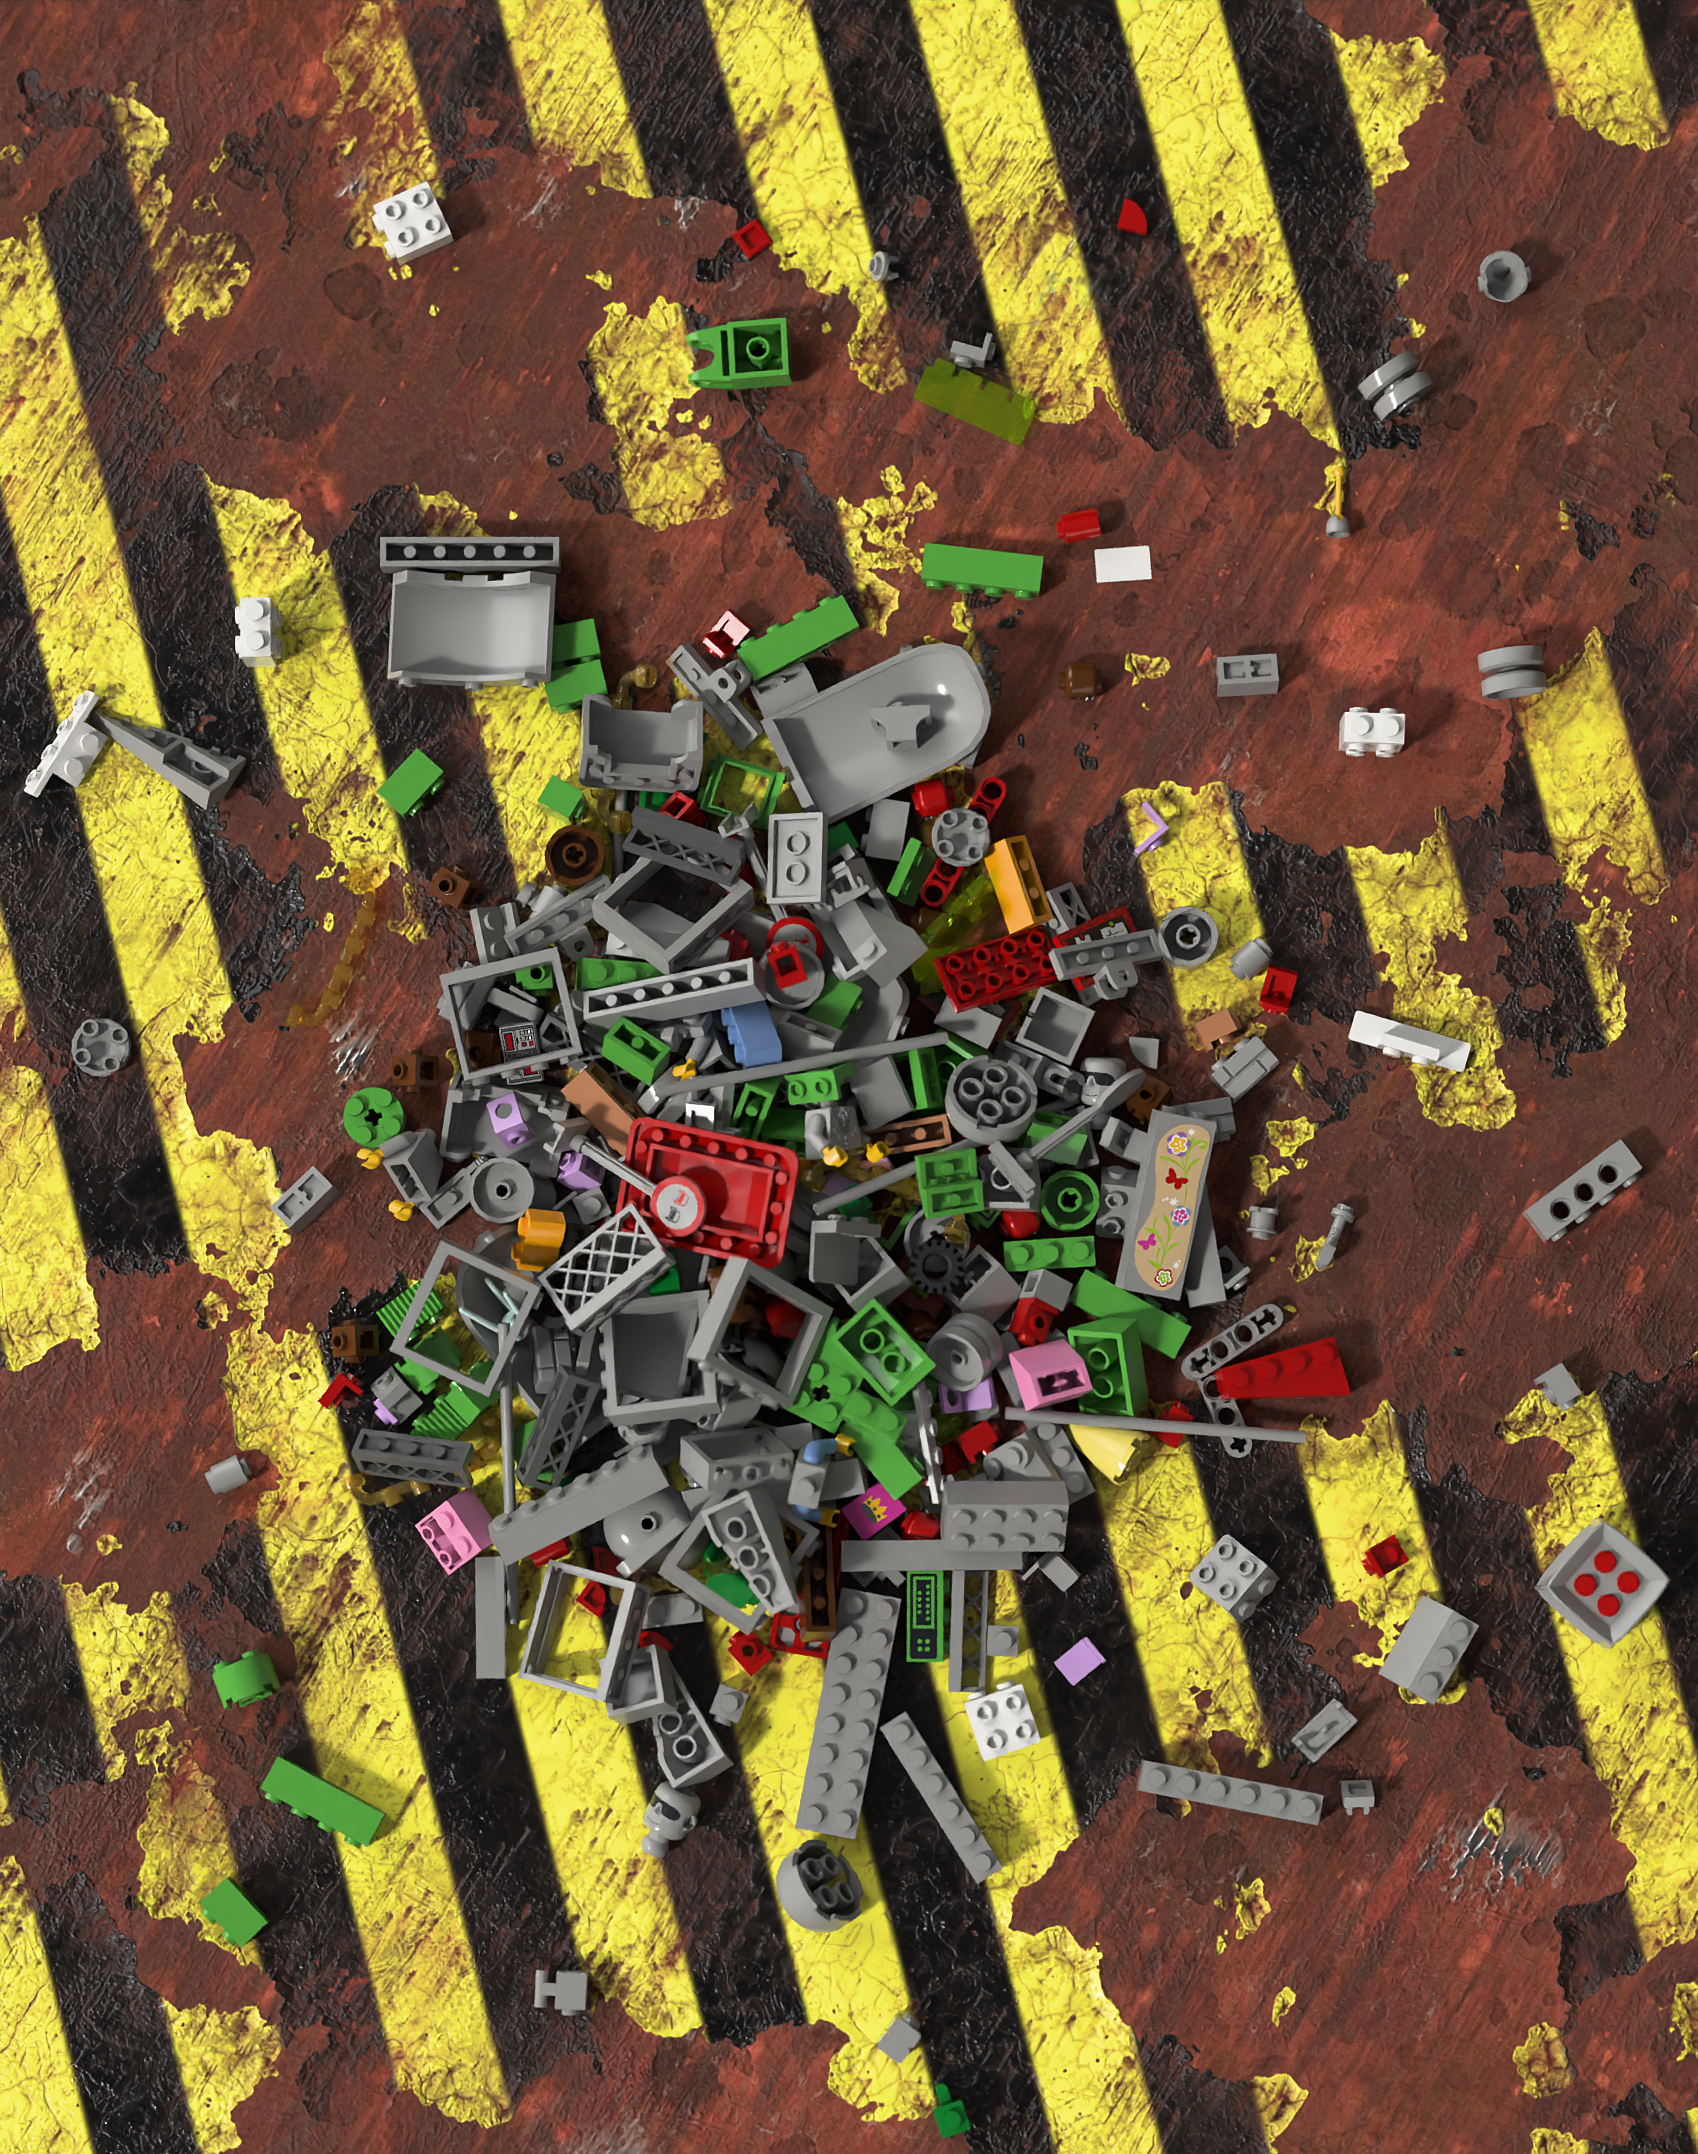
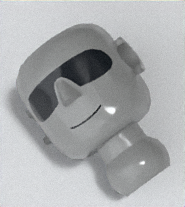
[1079,1057,1127,1130]
[641,1781,701,1858]

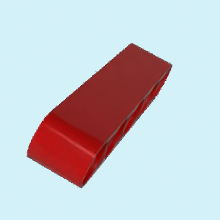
[920,777,1007,909]

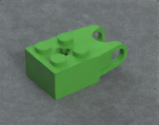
[686,317,793,390]
[781,1316,864,1436]

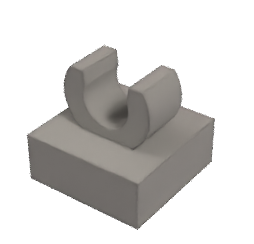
[1341,1780,1375,1815]

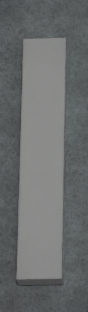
[840,1540,1022,1571]

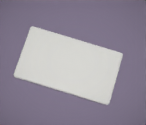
[1095,546,1152,583]

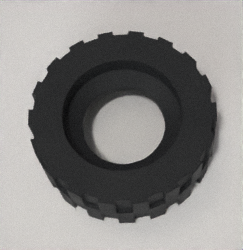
[525,1264,594,1334]

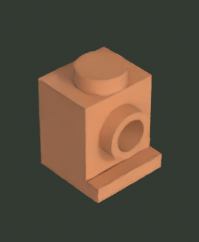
[1193,1008,1242,1054]

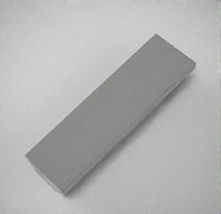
[1184,1182,1226,1308]

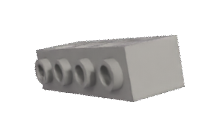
[1522,1139,1643,1242]

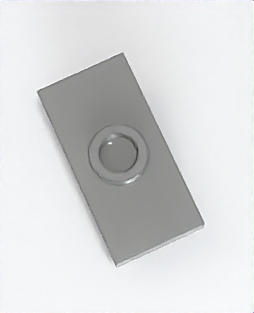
[870,702,932,750]
[369,1366,423,1423]

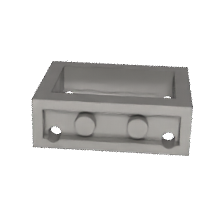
[680,1427,794,1492]

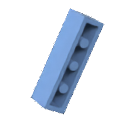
[721,1000,782,1069]

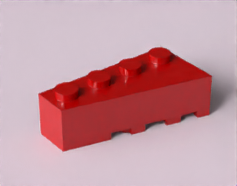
[1213,1336,1351,1401]

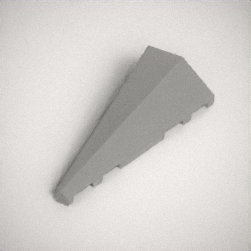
[92,708,246,810]

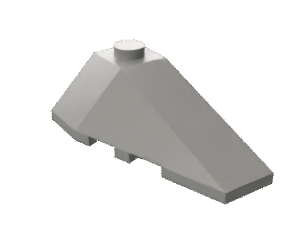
[831,899,929,989]
[652,1658,734,1790]

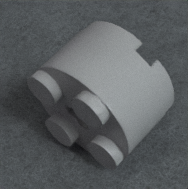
[1157,906,1218,970]

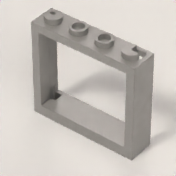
[591,845,755,975]
[439,947,584,1086]
[389,1237,544,1397]
[687,1256,833,1410]
[598,1289,722,1427]
[658,1486,820,1636]
[518,1559,653,1706]

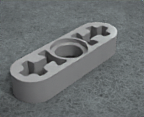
[616,1511,692,1580]

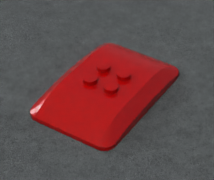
[615,1117,800,1268]

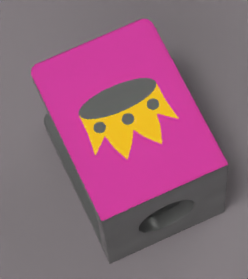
[842,1482,906,1540]

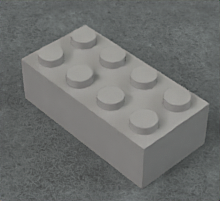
[940,1481,1069,1552]

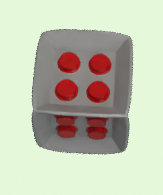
[1534,1518,1671,1650]

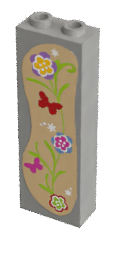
[1115,1105,1217,1300]

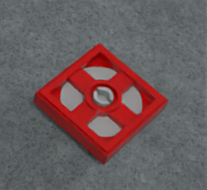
[768,1592,838,1660]

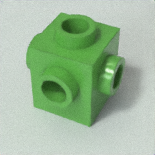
[516,964,557,998]

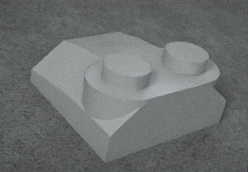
[983,1429,1061,1481]

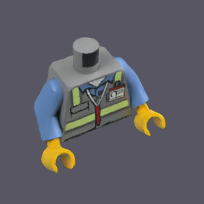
[787,1434,856,1527]

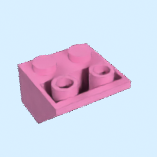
[1008,1338,1093,1412]
[415,1488,493,1575]

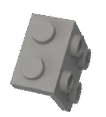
[1095,1166,1139,1239]
[809,1215,881,1286]
[1189,1535,1280,1624]

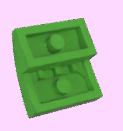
[915,1147,984,1219]

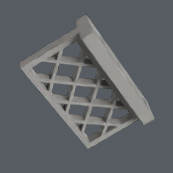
[538,1203,677,1337]

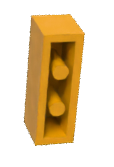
[983,835,1054,934]

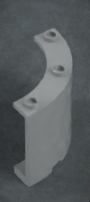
[387,570,556,691]
[575,1216,716,1401]

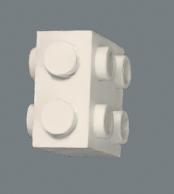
[371,181,453,265]
[235,597,282,667]
[1339,707,1405,757]
[964,1680,1041,1761]

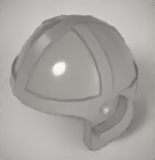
[1478,250,1532,302]
[618,1398,670,1448]

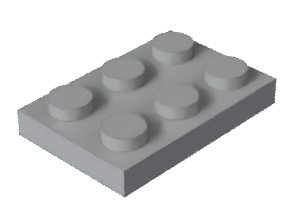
[767,812,828,905]

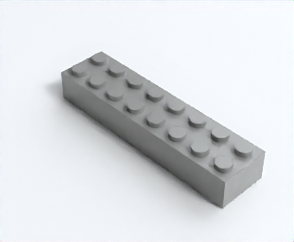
[795,1588,901,1840]

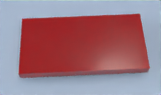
[933,925,1064,1014]

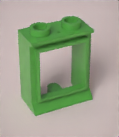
[696,753,786,833]

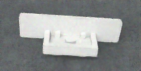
[24,690,108,798]
[1348,1011,1471,1072]
[901,1381,947,1504]

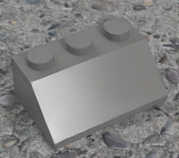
[1378,1595,1479,1705]

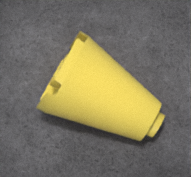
[1063,1411,1150,1487]

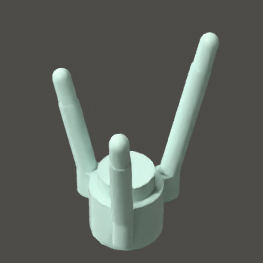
[459,1277,533,1341]

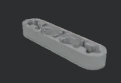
[1181,1304,1283,1381]
[1190,1348,1252,1458]

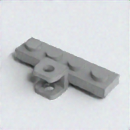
[665,641,765,751]
[503,874,612,961]
[1048,929,1164,1000]

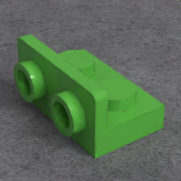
[886,837,937,907]
[784,1062,855,1105]

